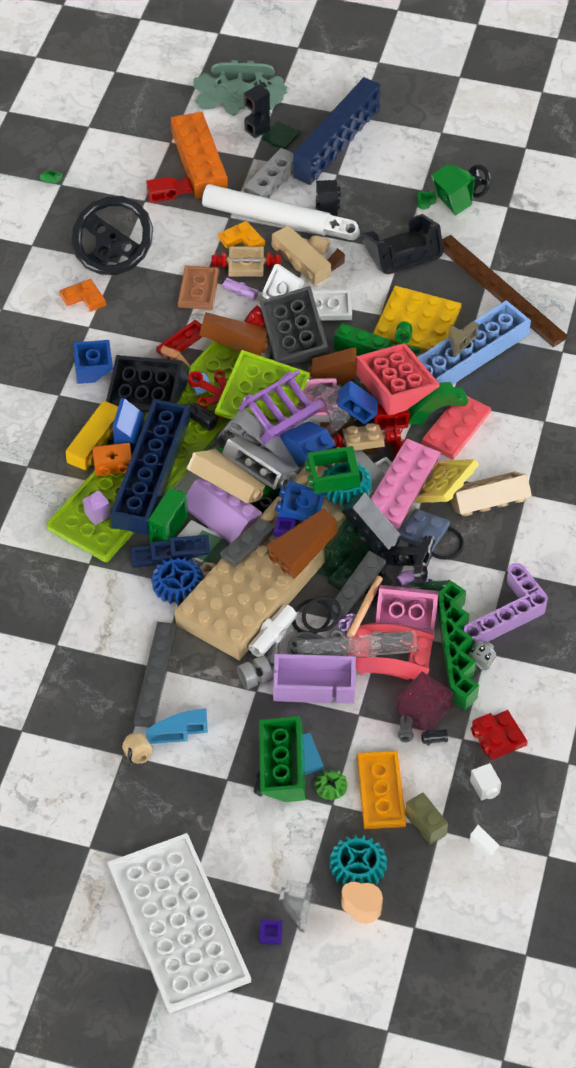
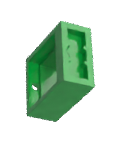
[305,446,360,494]
[148,487,188,542]

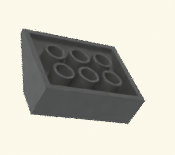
[259,286,330,364]

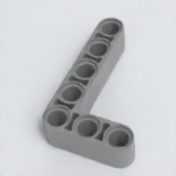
[215,410,305,474]

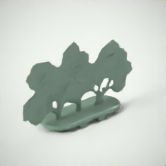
[193,60,289,116]

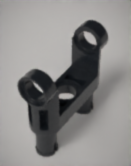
[377,536,435,583]

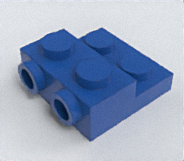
[275,480,325,522]

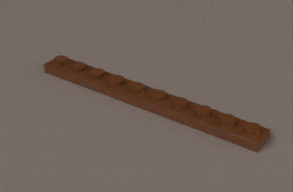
[442,234,567,347]

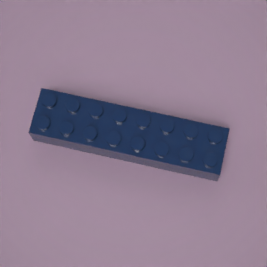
[293,77,381,185]
[110,399,190,535]

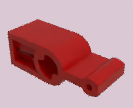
[146,177,193,203]

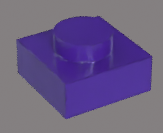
[273,517,297,537]
[259,920,283,945]

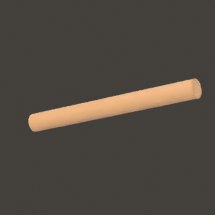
[347,576,383,639]

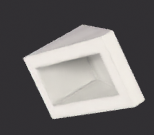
[470,825,499,856]

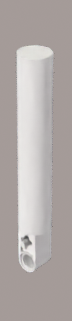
[202,184,360,240]

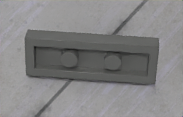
[220,518,274,567]

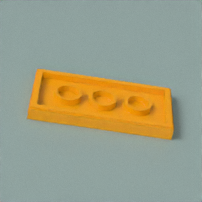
[356,751,406,829]

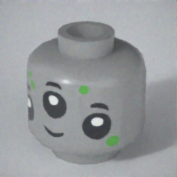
[467,641,496,672]

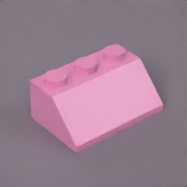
[376,585,439,634]

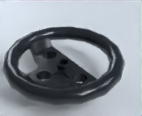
[71,196,153,275]

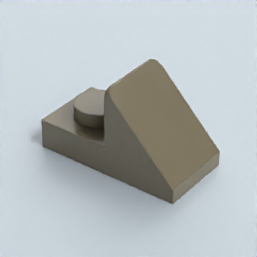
[449,321,479,357]

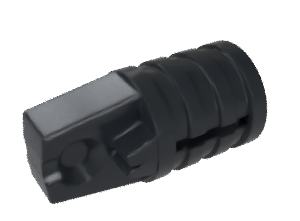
[189,403,219,431]

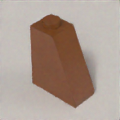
[308,348,356,385]

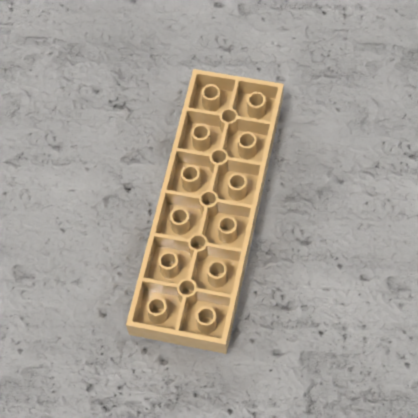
[174,466,373,661]

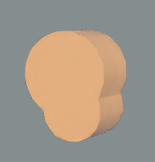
[341,882,383,924]

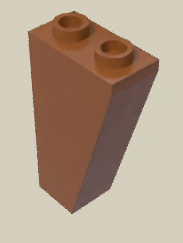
[200,312,269,356]
[268,508,338,579]

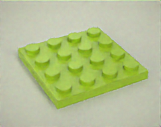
[215,350,310,426]

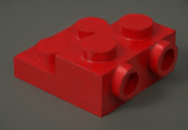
[471,710,528,760]

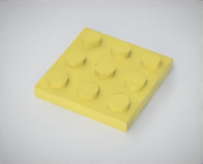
[414,459,479,503]

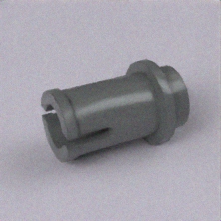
[398,715,414,743]

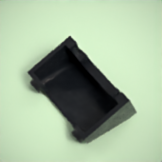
[361,214,444,274]

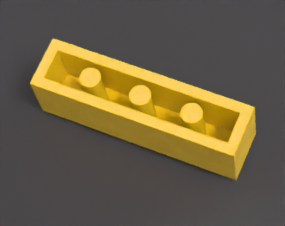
[65,401,118,471]

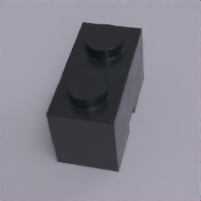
[316,180,341,216]

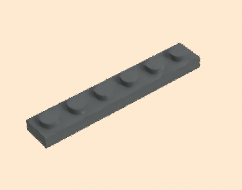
[134,622,177,728]

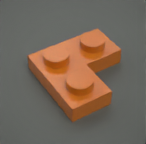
[59,279,106,312]

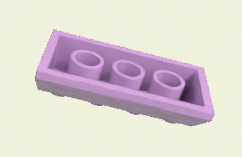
[187,477,262,544]

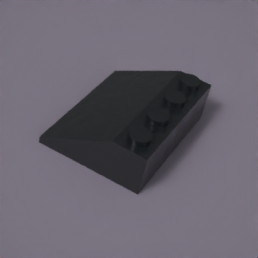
[106,355,190,412]

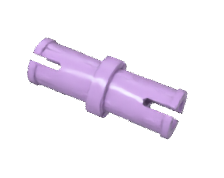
[223,278,259,300]

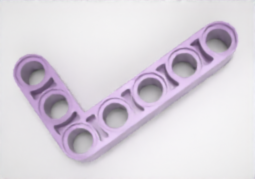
[463,563,548,646]

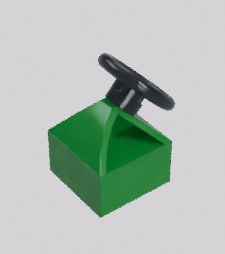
[431,164,491,216]

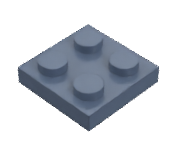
[399,509,450,552]

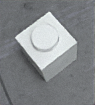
[470,763,501,801]

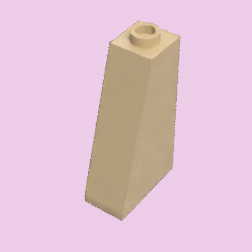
[186,449,265,503]

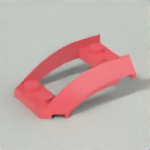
[346,623,435,685]

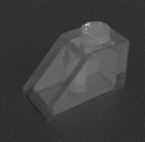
[280,879,313,932]

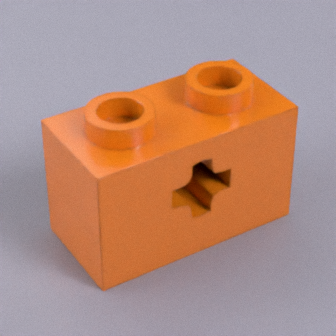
[92,443,132,476]

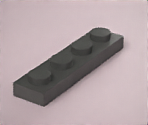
[325,551,386,620]

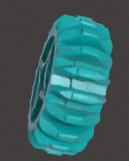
[321,462,372,507]
[329,834,387,886]

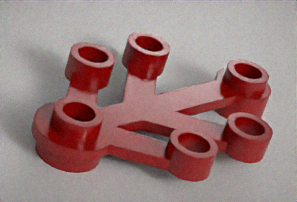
[188,370,227,418]

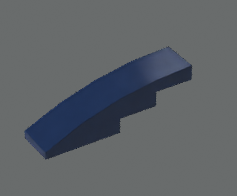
[131,535,210,568]

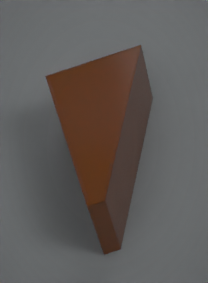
[327,248,345,272]

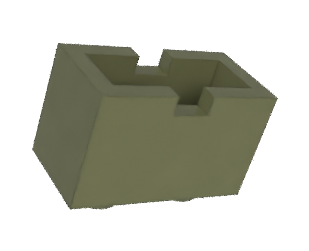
[405,792,448,846]

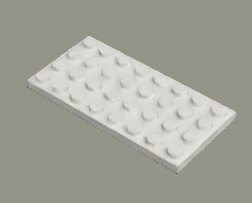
[107,833,251,1014]

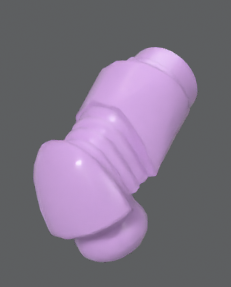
[396,570,429,587]

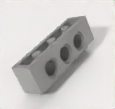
[244,148,294,199]

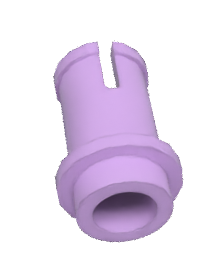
[338,613,357,632]

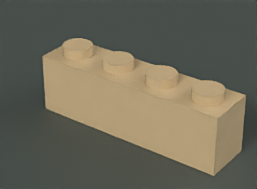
[271,225,331,286]

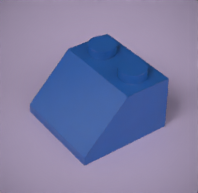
[73,340,113,384]
[113,398,145,453]
[280,421,336,467]

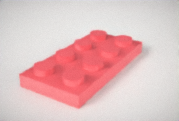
[422,396,491,460]

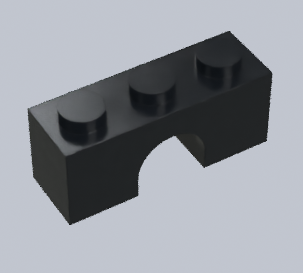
[244,84,270,139]

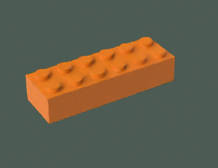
[171,111,228,199]

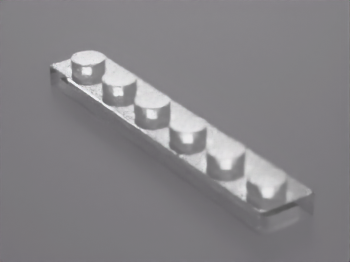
[297,631,419,657]

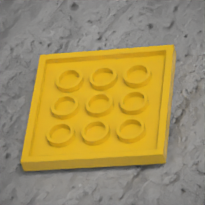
[373,286,462,353]

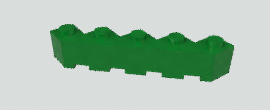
[437,581,479,711]

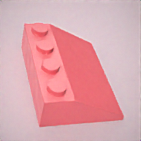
[355,343,440,415]

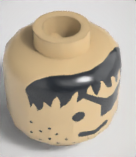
[122,733,153,764]

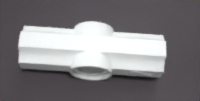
[248,605,297,657]

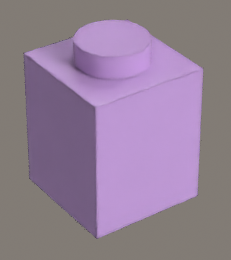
[83,491,111,525]

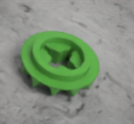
[314,769,348,800]

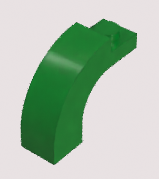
[408,382,469,425]

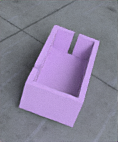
[273,654,356,704]

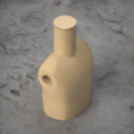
[303,235,330,255]

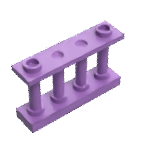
[238,370,324,444]

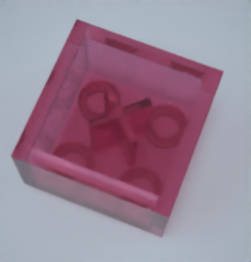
[396,671,454,731]

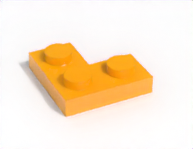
[218,220,265,249]

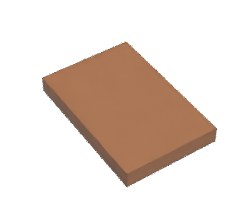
[178,265,219,310]

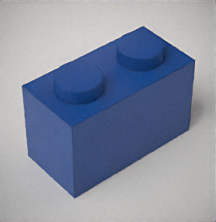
[337,380,378,424]

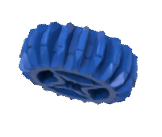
[151,556,204,606]

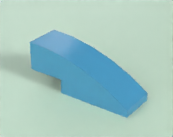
[146,708,208,744]

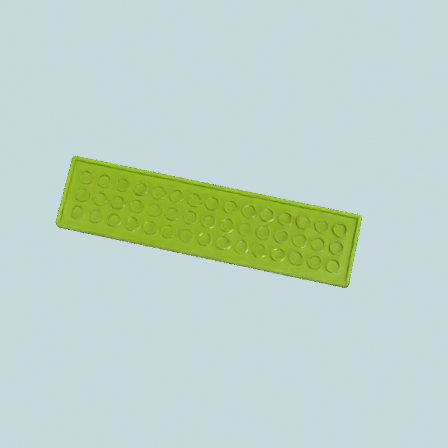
[46,341,240,562]

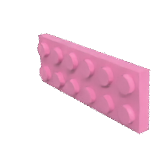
[371,439,441,529]

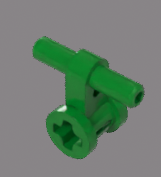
[390,321,420,354]

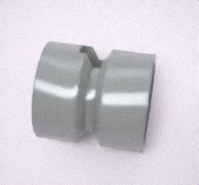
[237,656,273,690]

